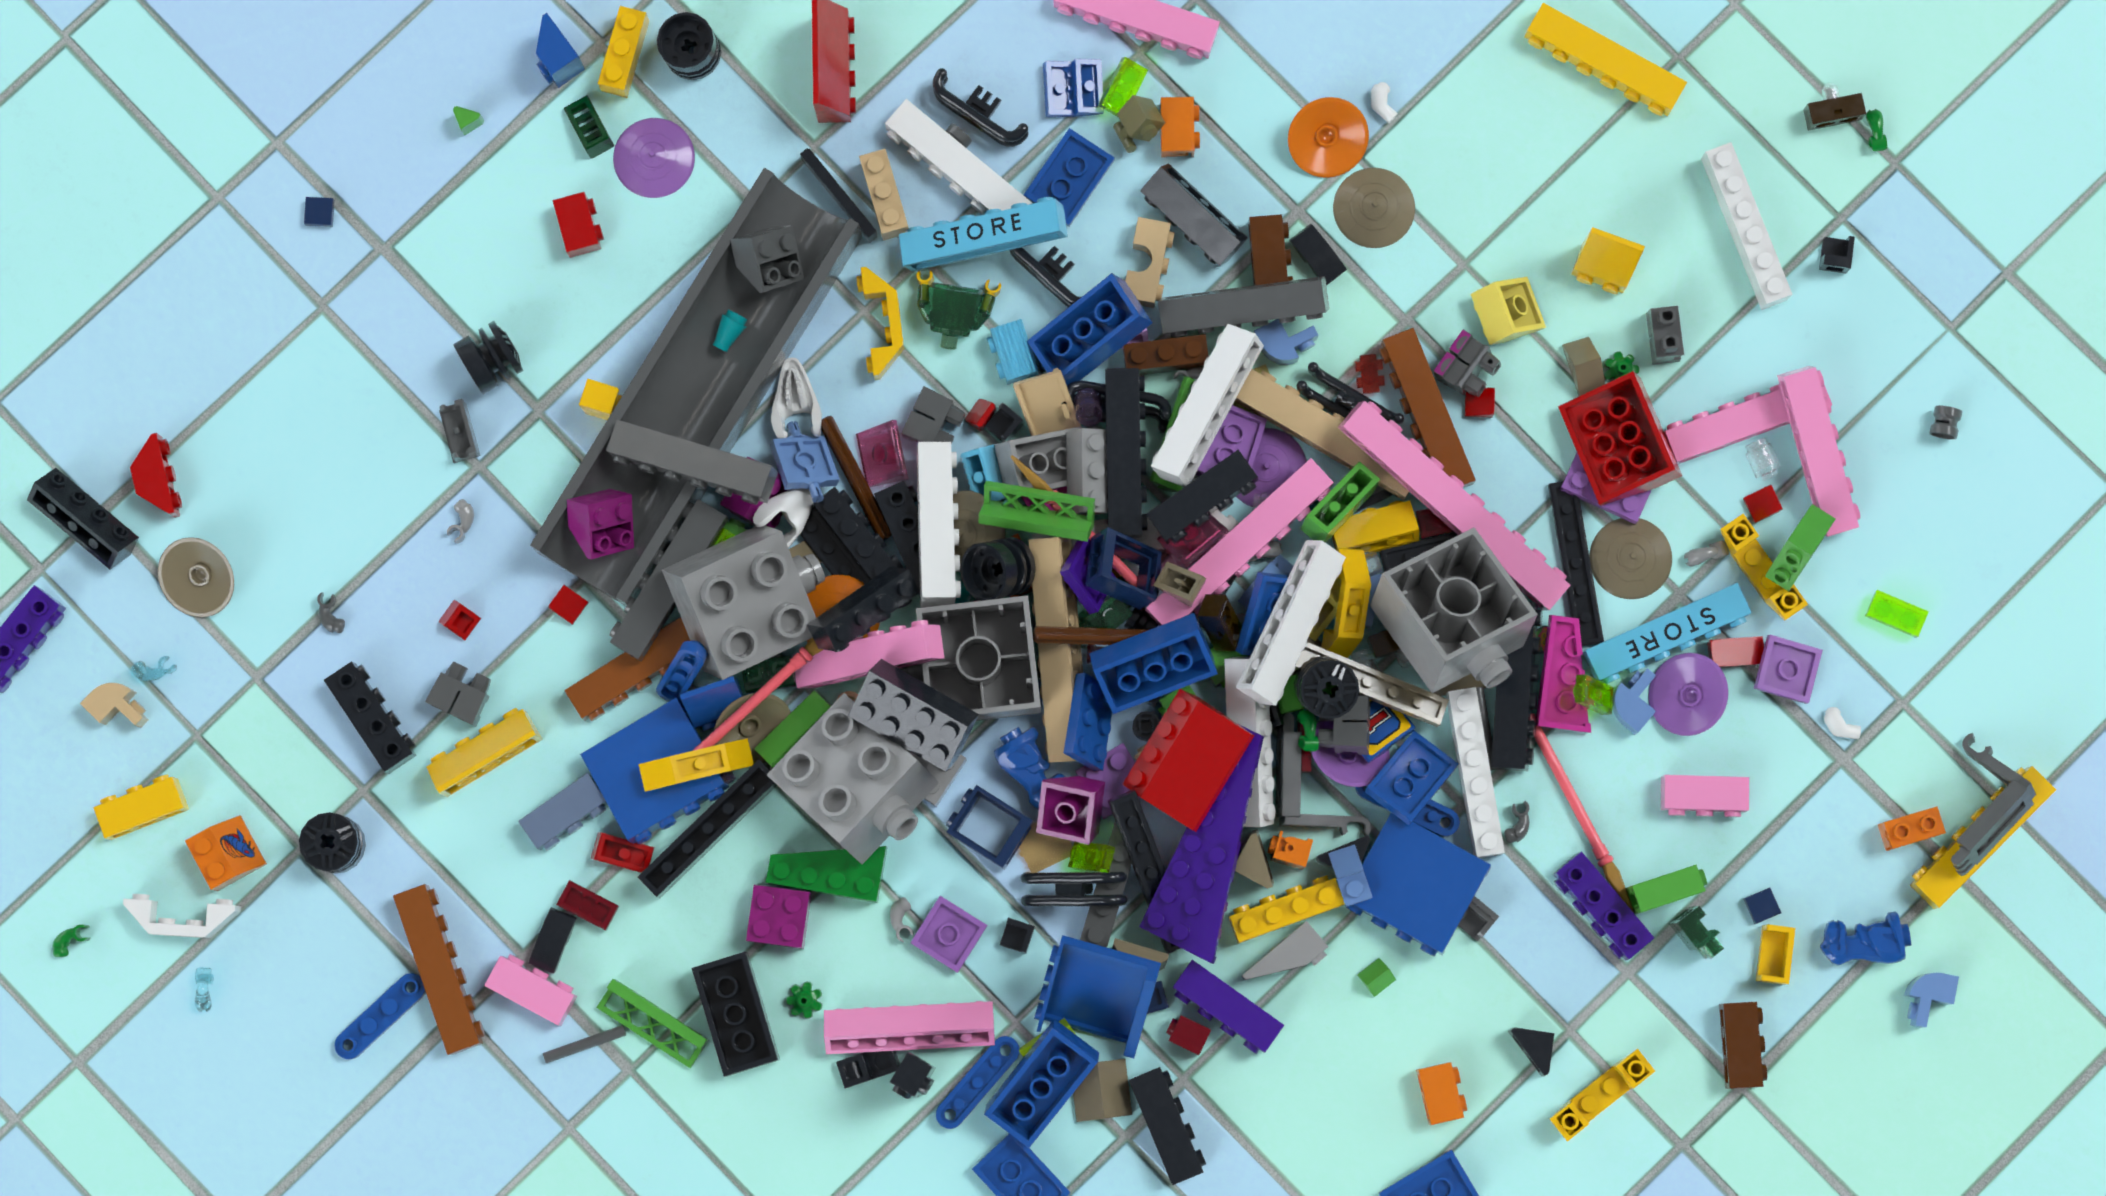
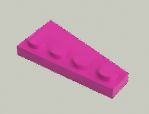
[1536,615,1591,733]

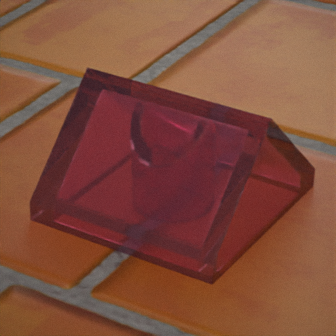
[856,420,909,487]
[1157,514,1229,570]

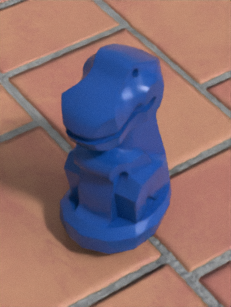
[994,727,1066,809]
[1820,911,1911,966]

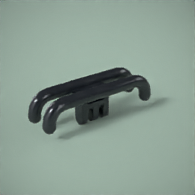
[933,68,1029,147]
[1009,246,1081,308]
[1296,362,1404,425]
[1062,380,1172,433]
[1020,872,1128,906]

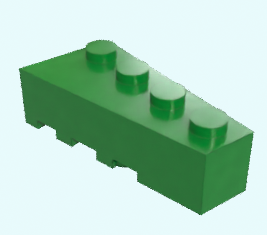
[766,846,888,903]

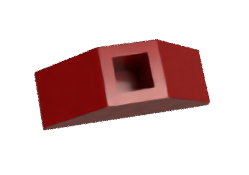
[130,433,182,518]

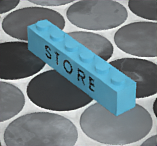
[899,197,1068,272]
[1583,583,1752,685]

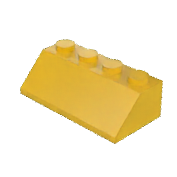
[426,708,543,797]

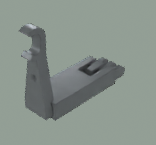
[1275,713,1371,836]
[1951,733,2036,876]

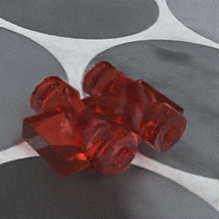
[1354,354,1385,394]

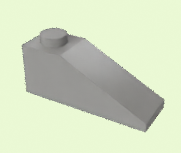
[1242,921,1328,980]

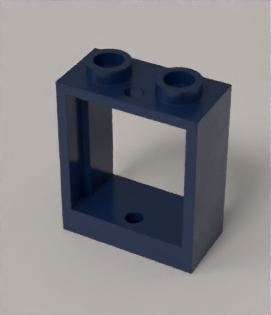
[1085,527,1162,610]
[946,785,1035,870]

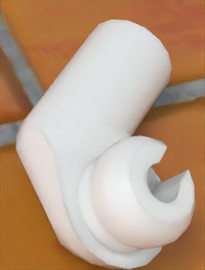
[1371,82,1398,124]
[1824,707,1861,739]

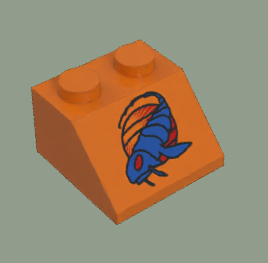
[185,815,267,891]

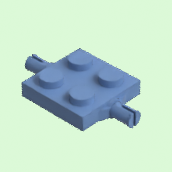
[770,421,840,503]

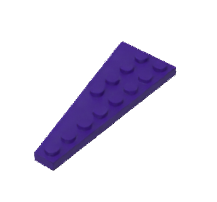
[1139,724,1264,964]

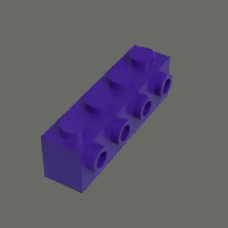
[0,585,66,693]
[1553,851,1654,961]
[1172,959,1284,1054]

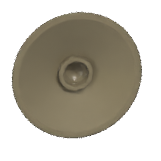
[1333,168,1415,248]
[953,491,1006,572]
[1589,518,1672,599]
[158,537,234,617]
[714,693,791,767]

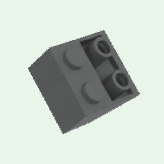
[730,225,804,293]

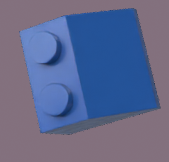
[536,13,585,88]

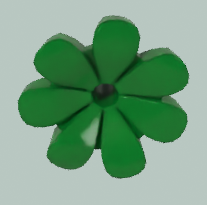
[1604,351,1639,380]
[786,981,822,1019]

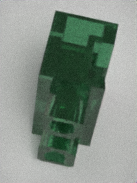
[742,656,797,694]
[1668,906,1724,959]

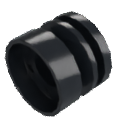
[657,12,722,80]
[453,321,524,394]
[960,537,1036,601]
[1294,656,1359,719]
[299,812,366,874]

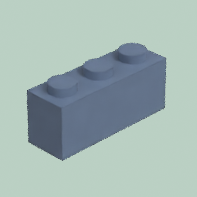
[518,773,607,851]

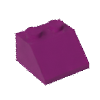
[1036,776,1105,845]

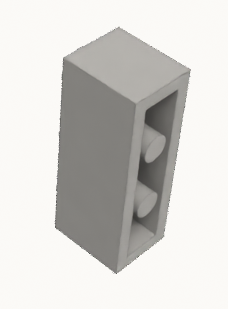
[1066,428,1108,516]

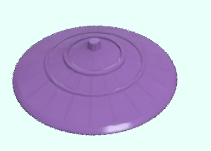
[613,118,695,198]
[1236,428,1307,508]
[1648,653,1728,736]
[1311,721,1390,787]

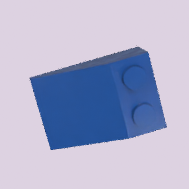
[680,676,744,731]

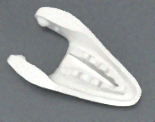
[771,357,822,439]
[753,488,814,548]

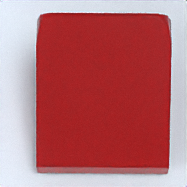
[1465,387,1495,418]
[965,399,996,431]
[1743,485,1783,523]
[548,585,589,625]
[439,600,481,640]

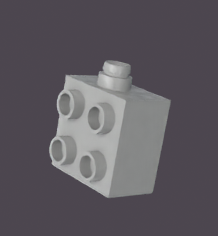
[662,526,825,680]
[1370,527,1538,693]
[900,595,1041,721]
[767,693,939,864]

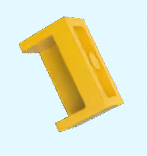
[579,378,622,420]
[1756,924,1795,985]

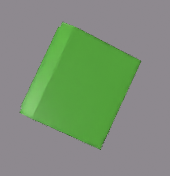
[453,106,484,135]
[1357,958,1396,997]

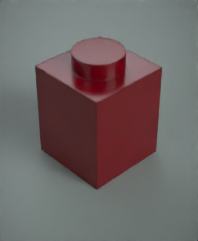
[1166,1015,1211,1056]

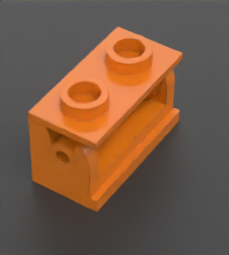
[1160,97,1200,157]
[1877,806,1946,851]
[1267,831,1313,870]
[1416,1062,1467,1125]

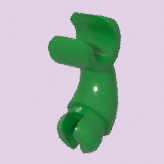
[1866,109,1887,151]
[1297,709,1319,752]
[52,925,91,957]

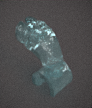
[131,656,177,682]
[195,967,214,1012]

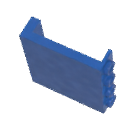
[580,698,729,844]
[1343,813,1491,957]
[1034,935,1161,1059]

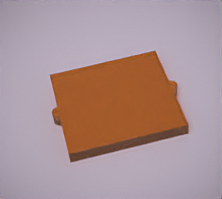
[1019,822,1076,873]

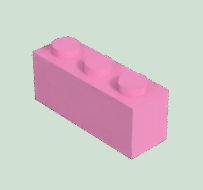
[1661,775,1749,817]
[484,954,577,1026]

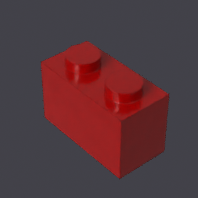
[552,192,604,258]

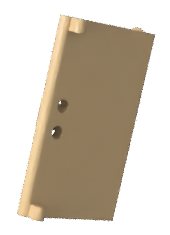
[1013,368,1081,436]

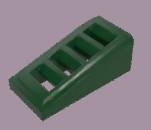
[564,95,614,158]

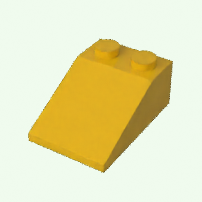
[1571,227,1645,294]

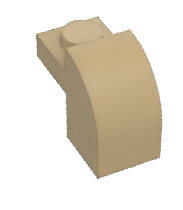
[80,683,149,728]

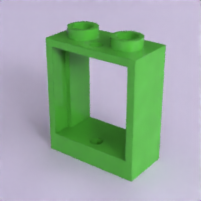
[1765,504,1836,591]
[1626,864,1707,914]

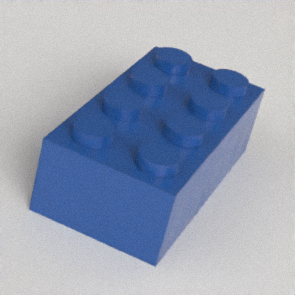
[1027,273,1153,386]
[1089,613,1218,714]
[984,1019,1099,1148]

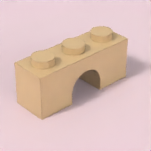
[859,149,909,241]
[1125,217,1175,308]

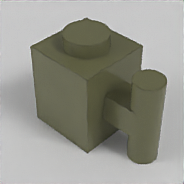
[1113,95,1165,153]

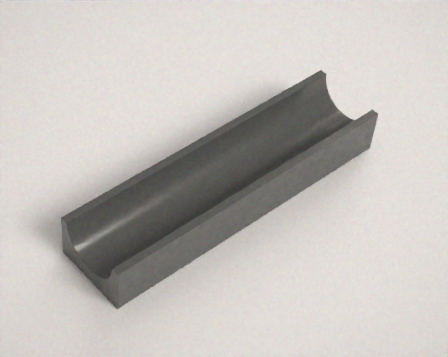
[530,168,862,606]

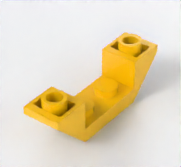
[856,267,904,380]
[1720,513,1808,621]
[1321,548,1371,658]
[638,738,754,792]
[1549,1049,1655,1142]

